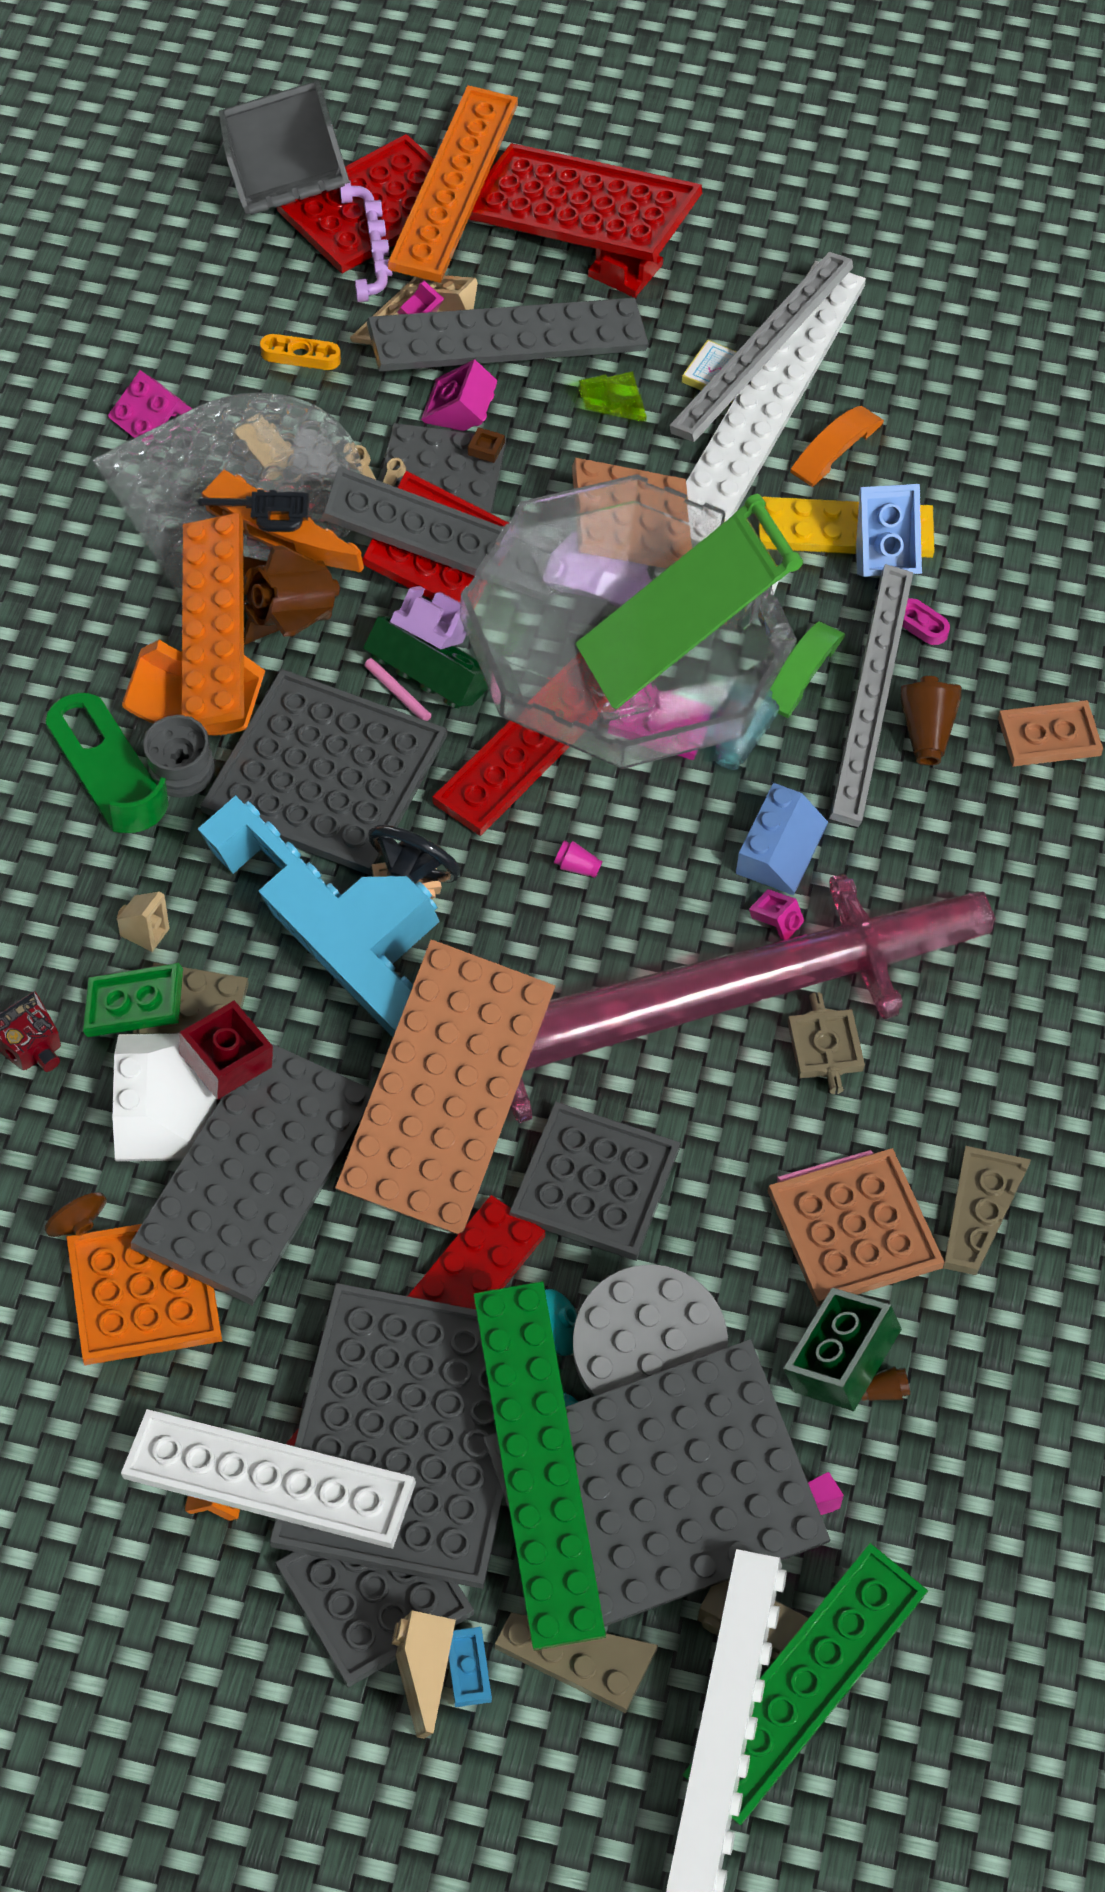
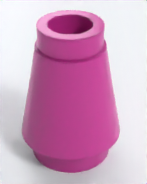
[554,840,603,878]

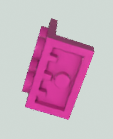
[108,370,194,447]

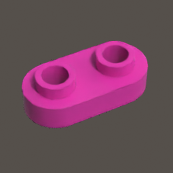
[902,598,950,645]

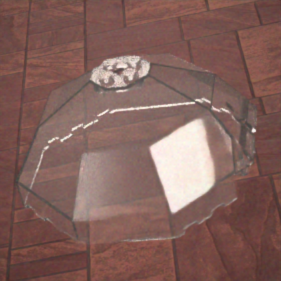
[460,474,797,769]

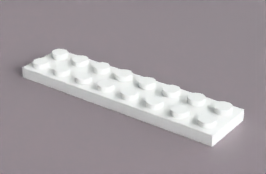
[121,1409,416,1549]

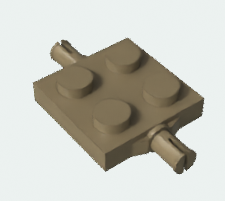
[788,992,865,1094]

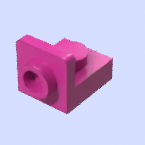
[749,889,804,941]

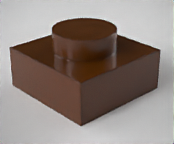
[468,427,505,463]

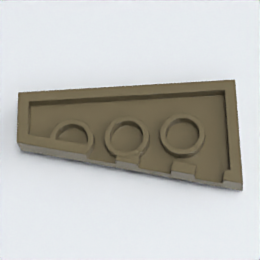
[943,1146,1031,1275]
[495,1612,658,1713]

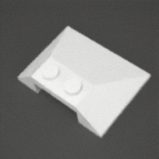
[112,1033,217,1162]

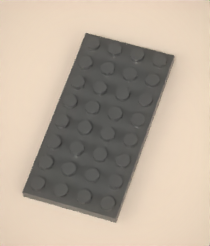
[131,1043,373,1306]

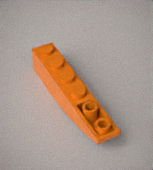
[201,469,364,572]

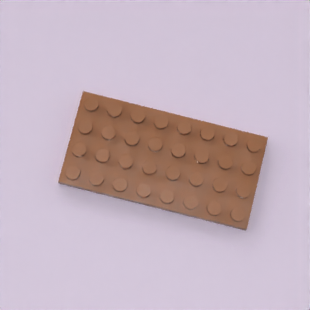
[335,939,556,1235]

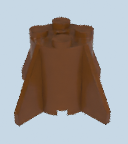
[243,545,340,645]

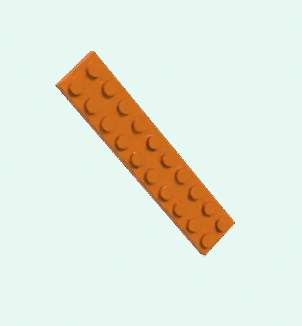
[388,85,518,283]

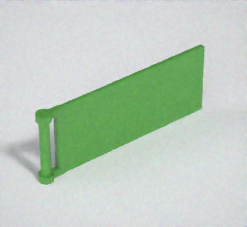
[576,494,803,709]

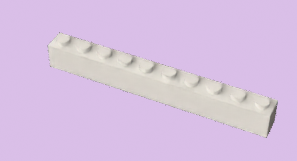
[666,1549,787,1892]

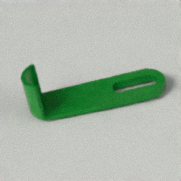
[46,693,169,833]

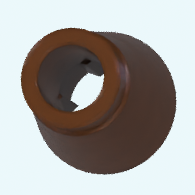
[861,1366,910,1401]

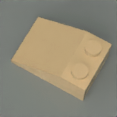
[392,1611,456,1739]

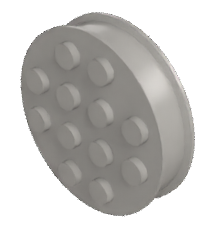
[573,1265,728,1397]

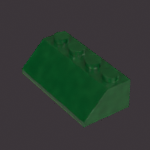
[363,616,500,709]

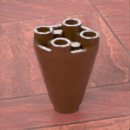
[900,676,962,766]

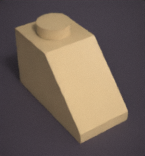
[117,892,170,952]

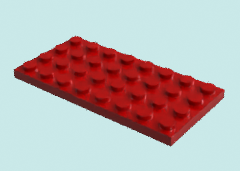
[469,143,703,262]

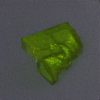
[578,371,647,422]

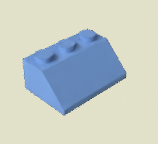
[736,783,828,896]

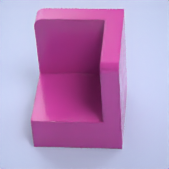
[397,281,444,315]

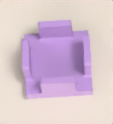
[390,586,471,649]

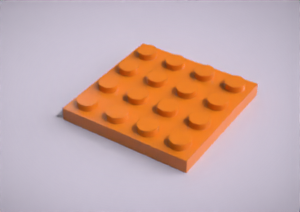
[66,1224,222,1366]

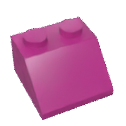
[421,359,498,431]

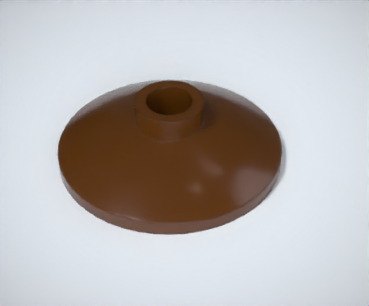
[45,1192,107,1237]

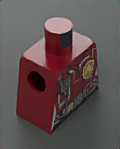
[0,991,61,1072]

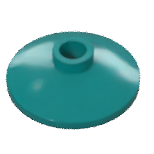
[545,1289,578,1356]

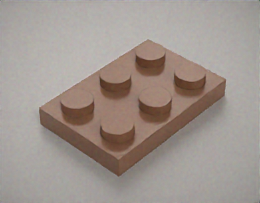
[998,700,1103,767]

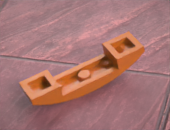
[790,406,884,487]

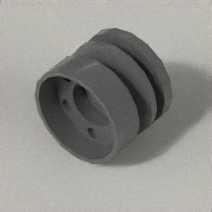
[143,715,215,798]

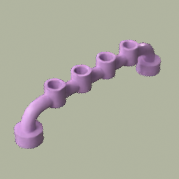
[339,180,393,302]

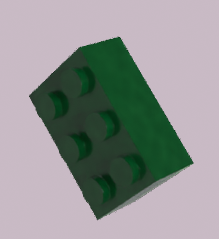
[783,1288,902,1411]

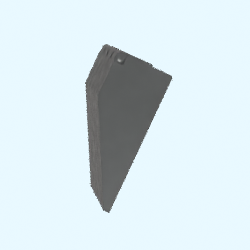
[219,80,350,215]

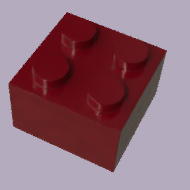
[179,1000,273,1100]

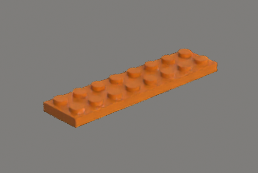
[182,512,244,726]

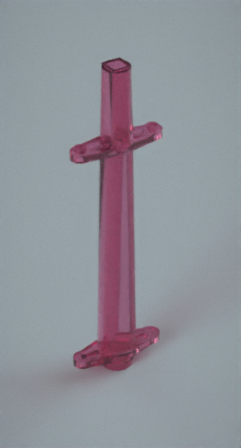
[511,874,996,1123]

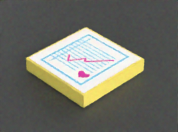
[682,340,736,403]

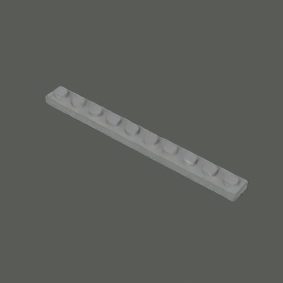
[669,252,853,442]
[829,564,913,827]

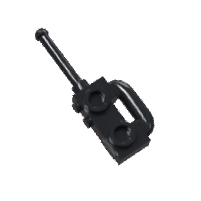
[198,490,309,532]

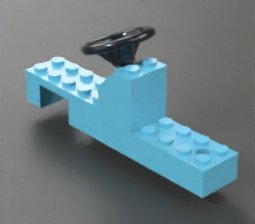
[198,795,460,1037]

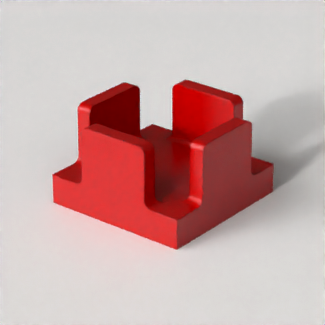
[588,249,663,298]

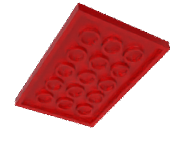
[277,134,434,274]

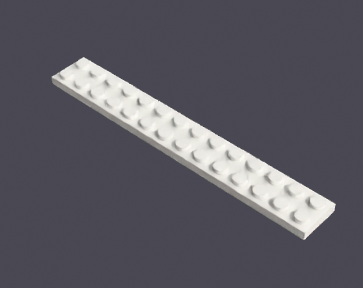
[686,261,866,546]

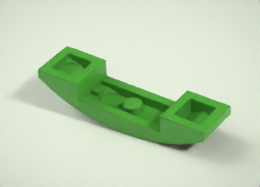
[762,621,845,718]

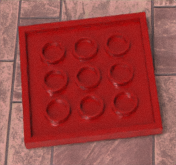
[362,471,511,612]

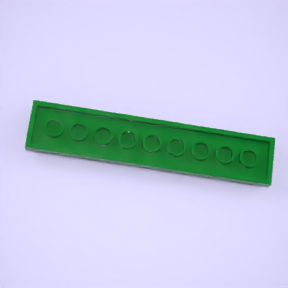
[474,1281,606,1651]

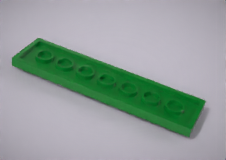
[682,1543,928,1826]

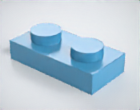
[448,1627,492,1707]

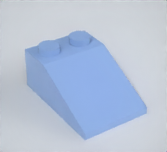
[856,484,922,577]

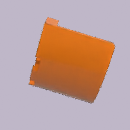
[122,639,265,735]

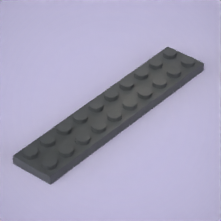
[367,298,649,371]

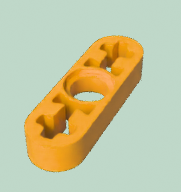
[260,334,341,370]

